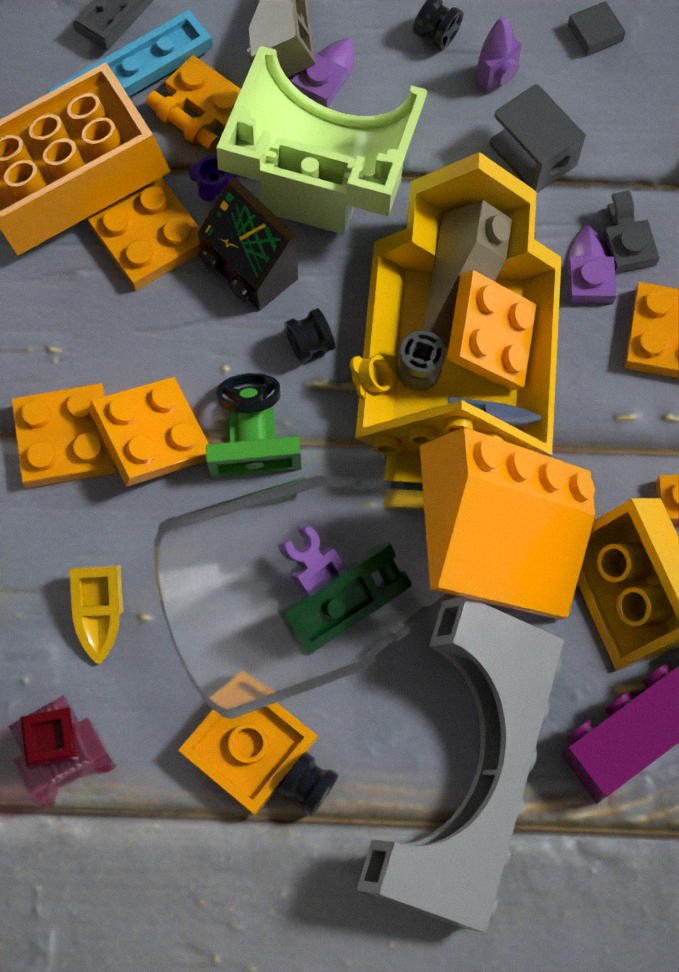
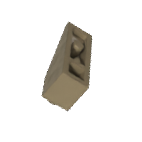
[247,0,316,77]
[423,200,512,349]

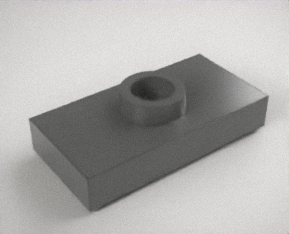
[73,0,154,51]

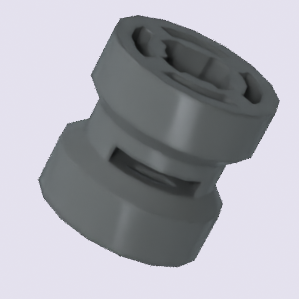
[396,330,446,391]

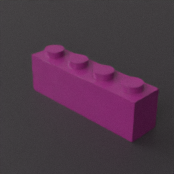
[561,664,679,804]

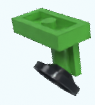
[206,373,302,478]

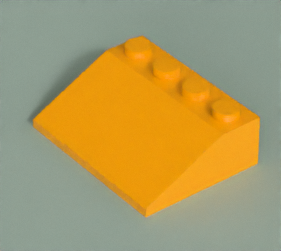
[0,62,171,256]
[420,427,595,620]

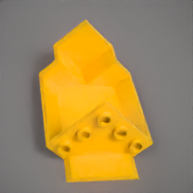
[355,152,561,508]

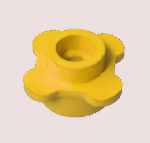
[350,355,393,399]

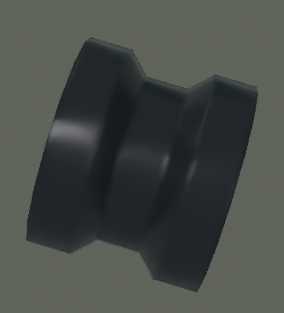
[413,0,464,49]
[284,308,336,363]
[278,752,339,817]

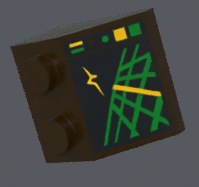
[198,177,298,311]

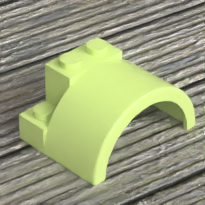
[217,46,427,235]

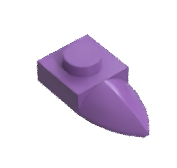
[475,17,522,92]
[291,37,354,108]
[568,224,616,304]

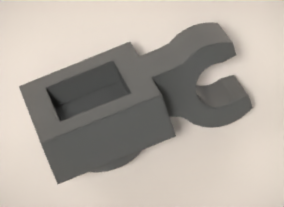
[603,190,660,274]

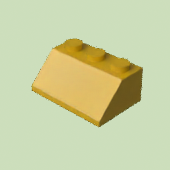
[577,498,679,671]

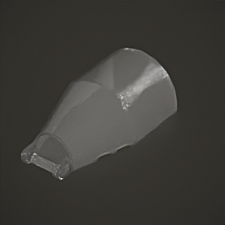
[154,476,455,719]

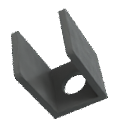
[489,84,586,193]

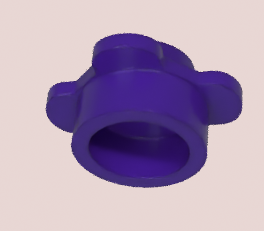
[189,155,238,201]

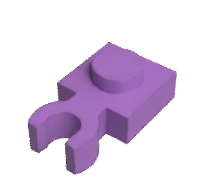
[278,526,347,595]

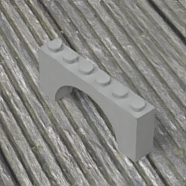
[356,597,564,933]

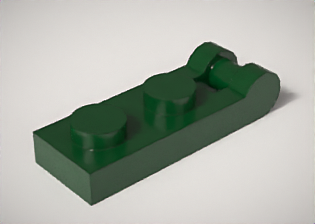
[278,542,412,656]

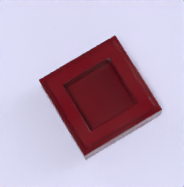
[20,707,80,769]

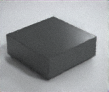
[568,1,626,55]

